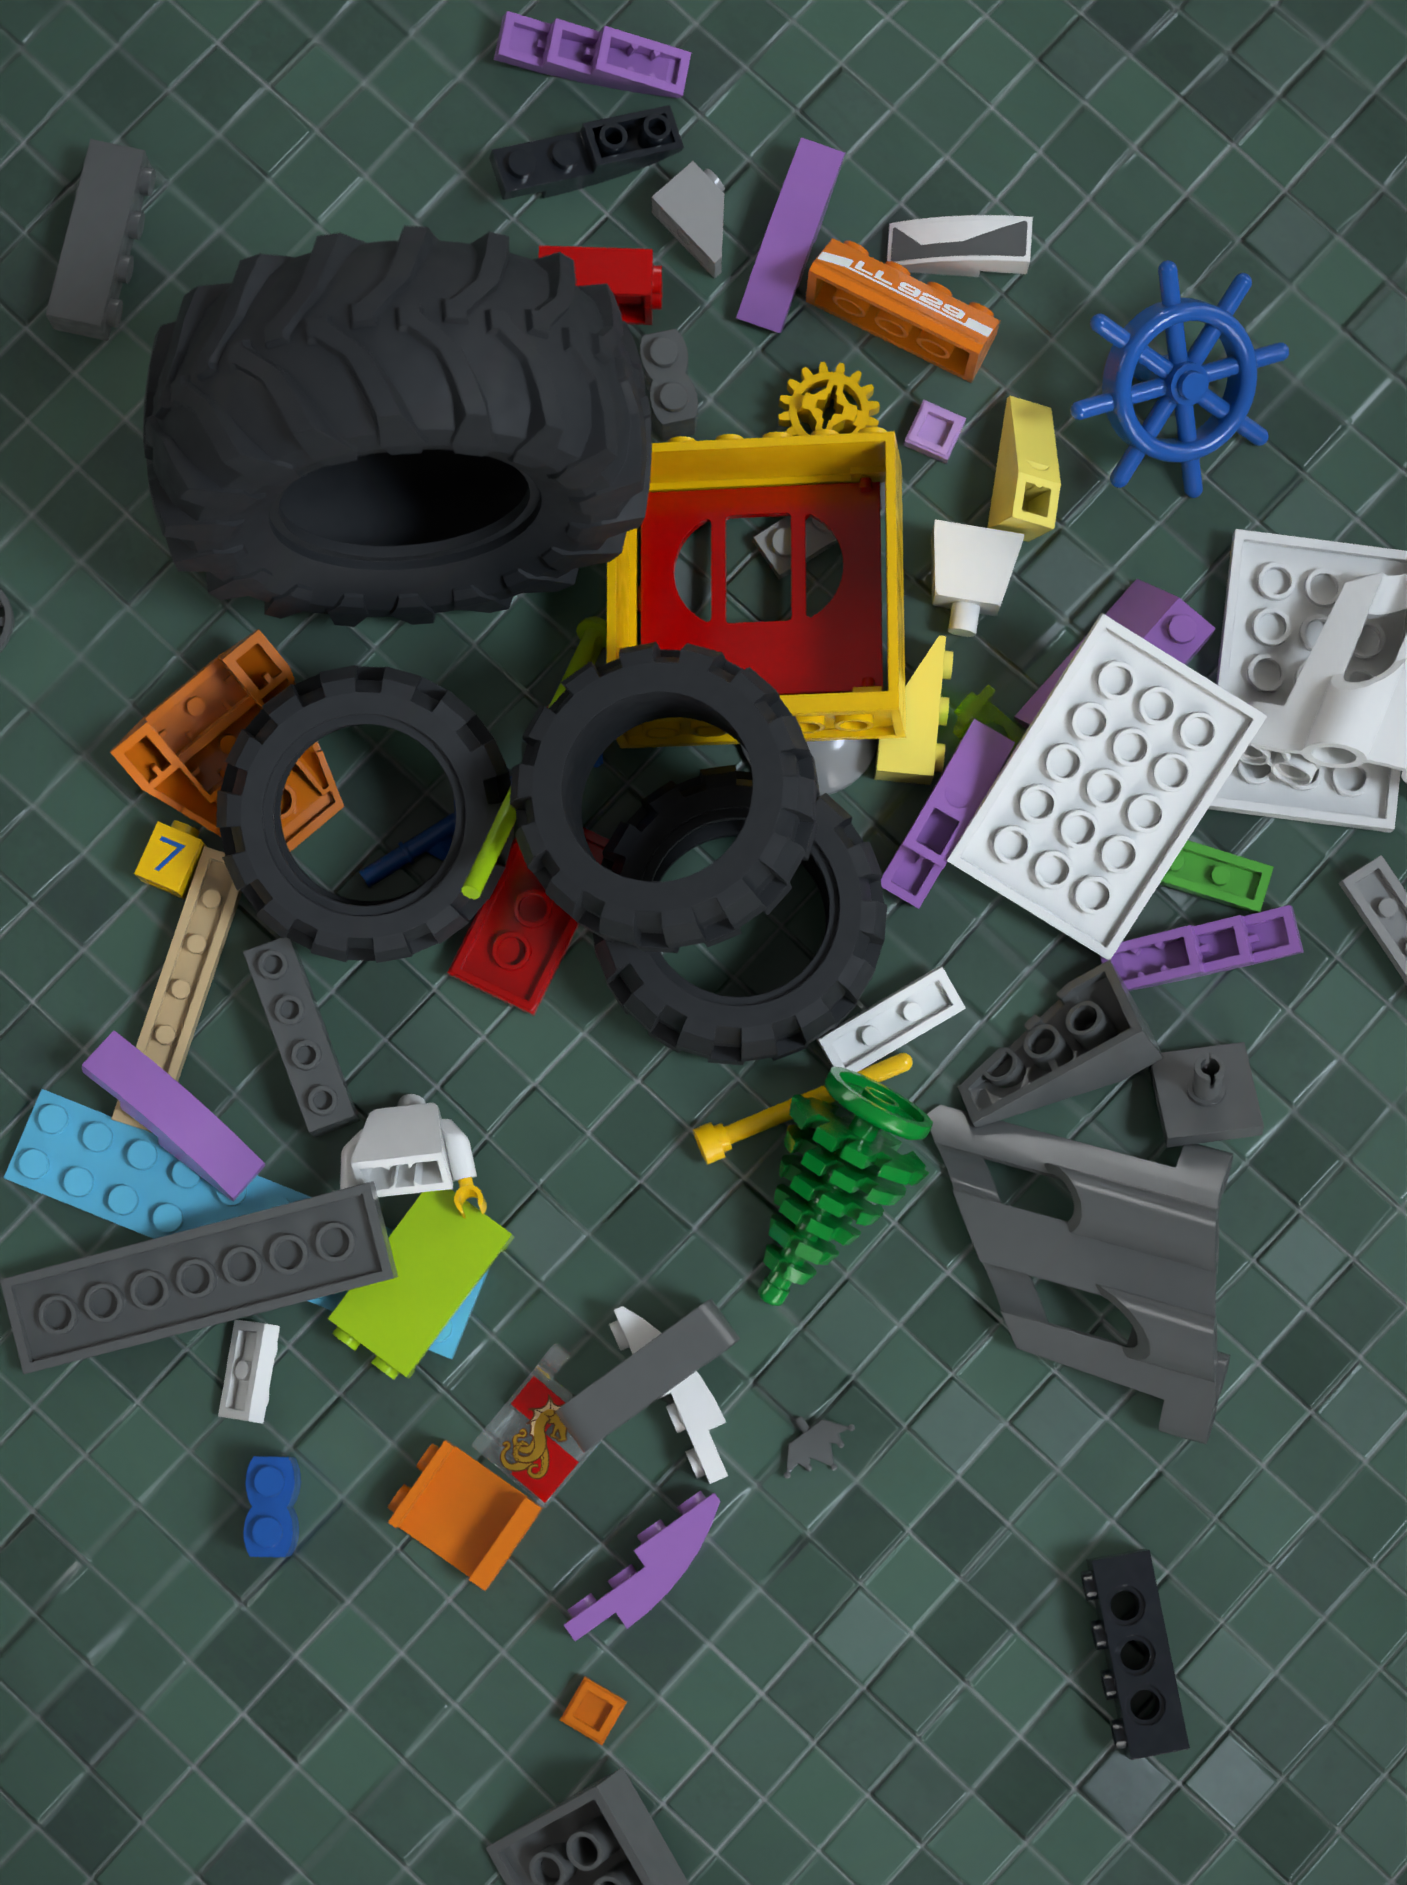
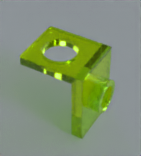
[953,684,1025,751]

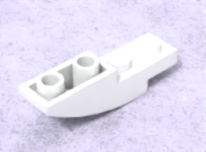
[609,1306,728,1484]

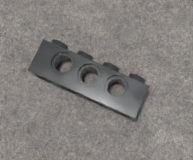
[243,937,360,1138]

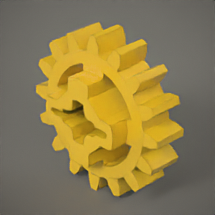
[778,361,880,436]

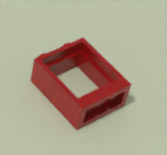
[538,245,663,325]

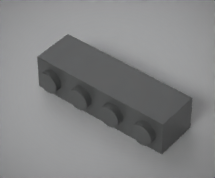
[45,139,156,341]

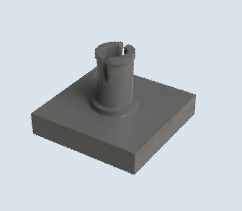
[1149,1042,1264,1148]

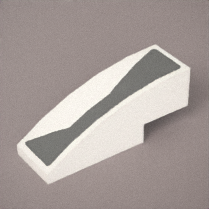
[887,215,1033,277]

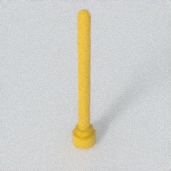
[692,1053,913,1165]

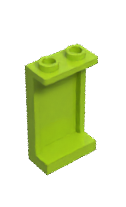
[328,1189,514,1380]

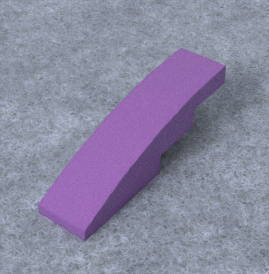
[494,11,691,98]
[736,137,845,333]
[1100,905,1304,991]
[82,1031,265,1202]

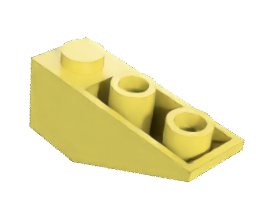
[987,396,1061,542]
[874,635,953,785]

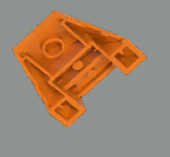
[110,629,344,852]

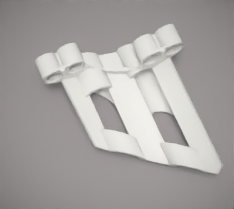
[1239,572,1407,786]

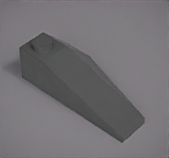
[958,960,1163,1128]

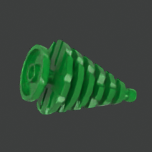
[758,1067,933,1306]

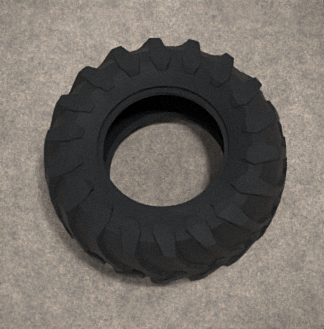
[143,226,652,627]

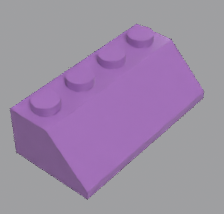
[1013,579,1216,730]

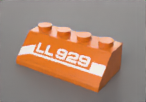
[806,238,1000,383]

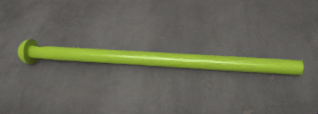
[461,616,607,899]

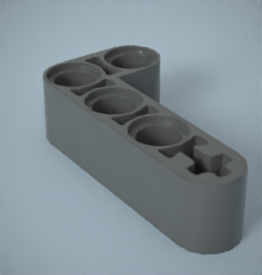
[555,1299,740,1453]

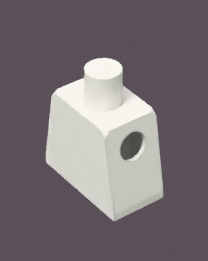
[931,520,1024,637]

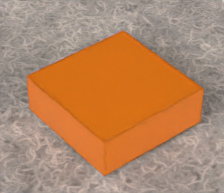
[560,1676,627,1745]

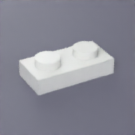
[218,1319,280,1423]

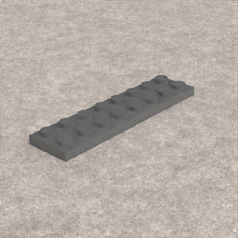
[0,1181,398,1375]

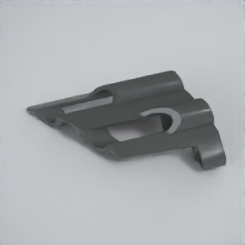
[927,1105,1233,1444]

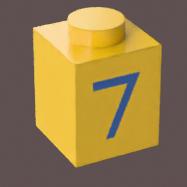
[134,820,207,900]

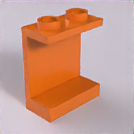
[387,1440,543,1591]

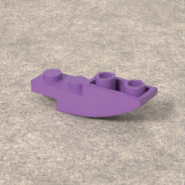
[881,719,1015,909]
[564,1490,720,1641]

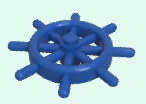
[1070,260,1289,498]

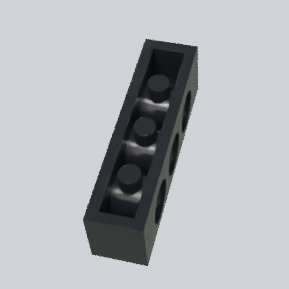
[1081,1549,1190,1760]

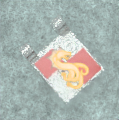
[471,1343,603,1509]

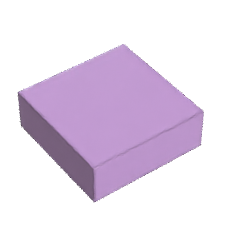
[904,400,966,464]

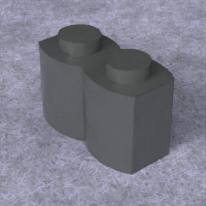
[640,329,698,441]

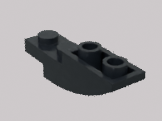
[489,105,684,200]

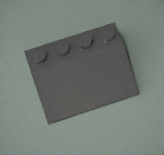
[486,1767,690,1885]

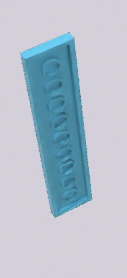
[4,1089,489,1360]

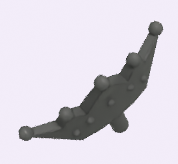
[783,1416,855,1479]

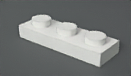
[816,966,966,1072]

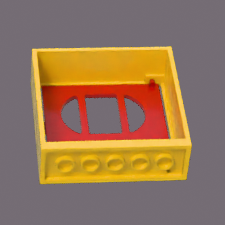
[606,427,906,748]

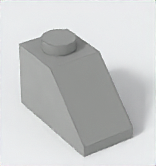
[652,161,725,279]

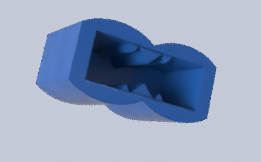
[244,1456,301,1557]

